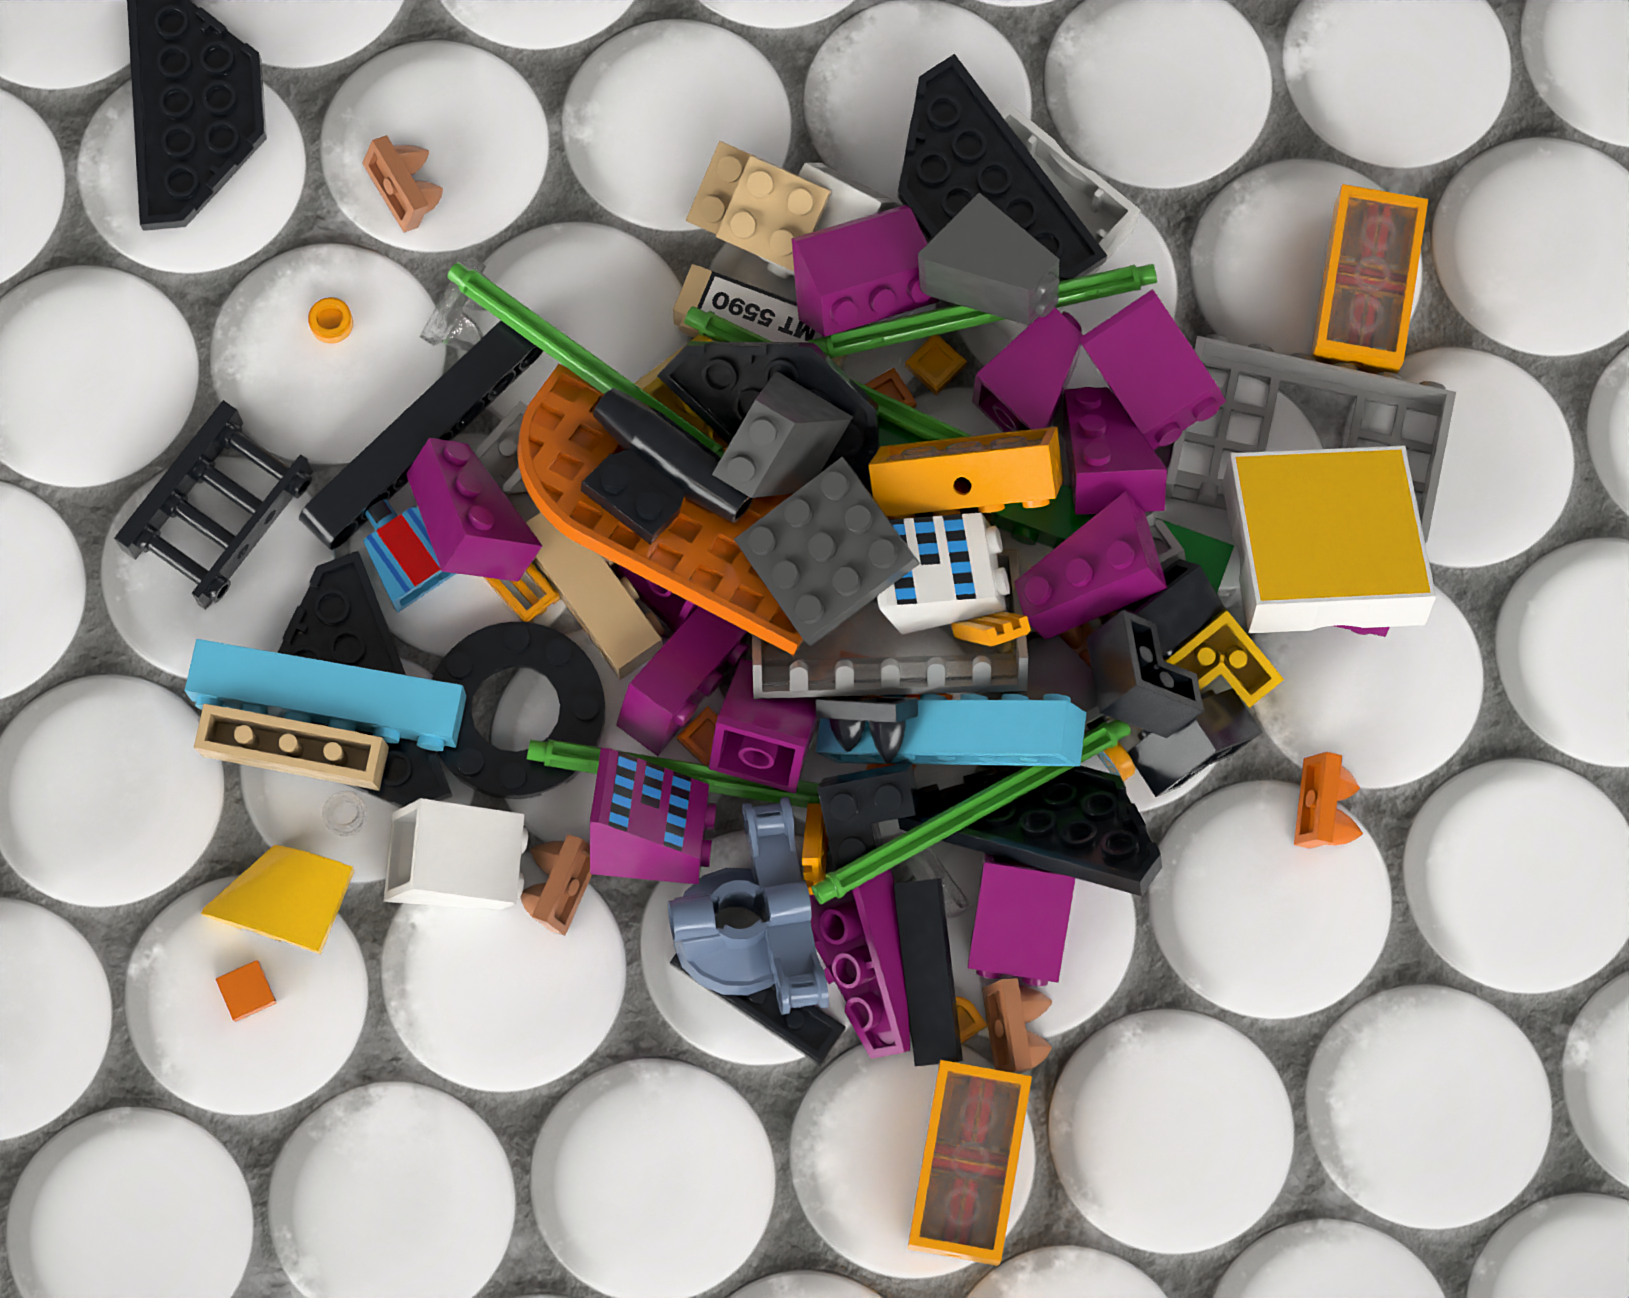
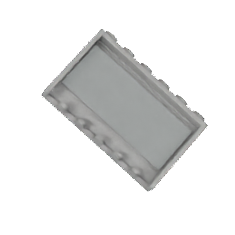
[752,549,1028,699]

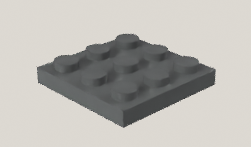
[734,457,920,647]

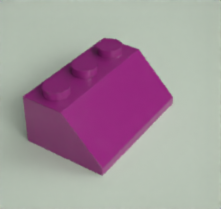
[791,205,939,337]

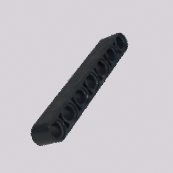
[299,320,543,550]

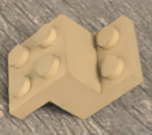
[686,141,832,271]

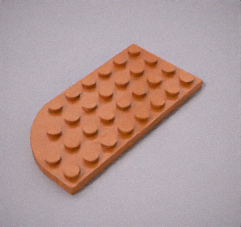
[517,363,803,655]

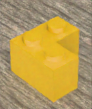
[1163,608,1285,708]

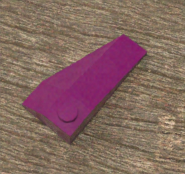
[809,868,910,1059]

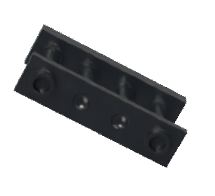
[114,400,313,610]

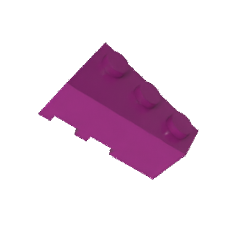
[1063,387,1167,515]
[406,438,543,582]
[1014,491,1167,640]
[616,607,750,757]

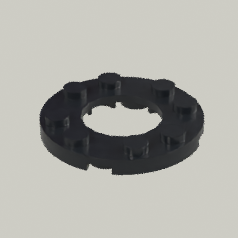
[431,622,606,799]

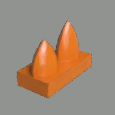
[1294,752,1363,849]

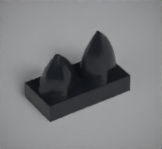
[816,695,918,764]

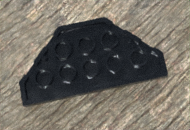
[127,0,267,231]
[897,54,1108,282]
[657,341,880,497]
[277,551,453,808]
[898,765,1162,896]

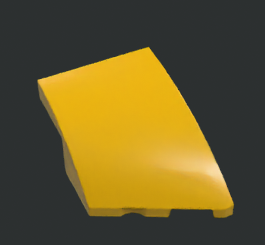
[201,845,355,955]

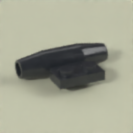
[581,388,754,545]

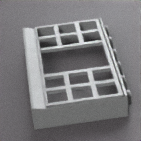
[1166,334,1456,544]

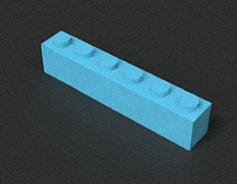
[184,639,467,751]
[816,694,1086,766]

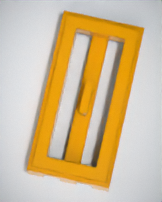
[483,563,561,623]
[951,611,1031,647]
[802,803,829,895]

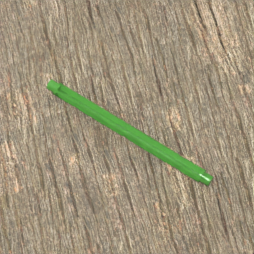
[447,262,725,458]
[808,264,1157,359]
[684,306,971,441]
[811,719,1131,904]
[527,739,820,808]

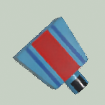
[363,499,457,613]

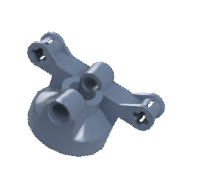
[668,797,829,1015]

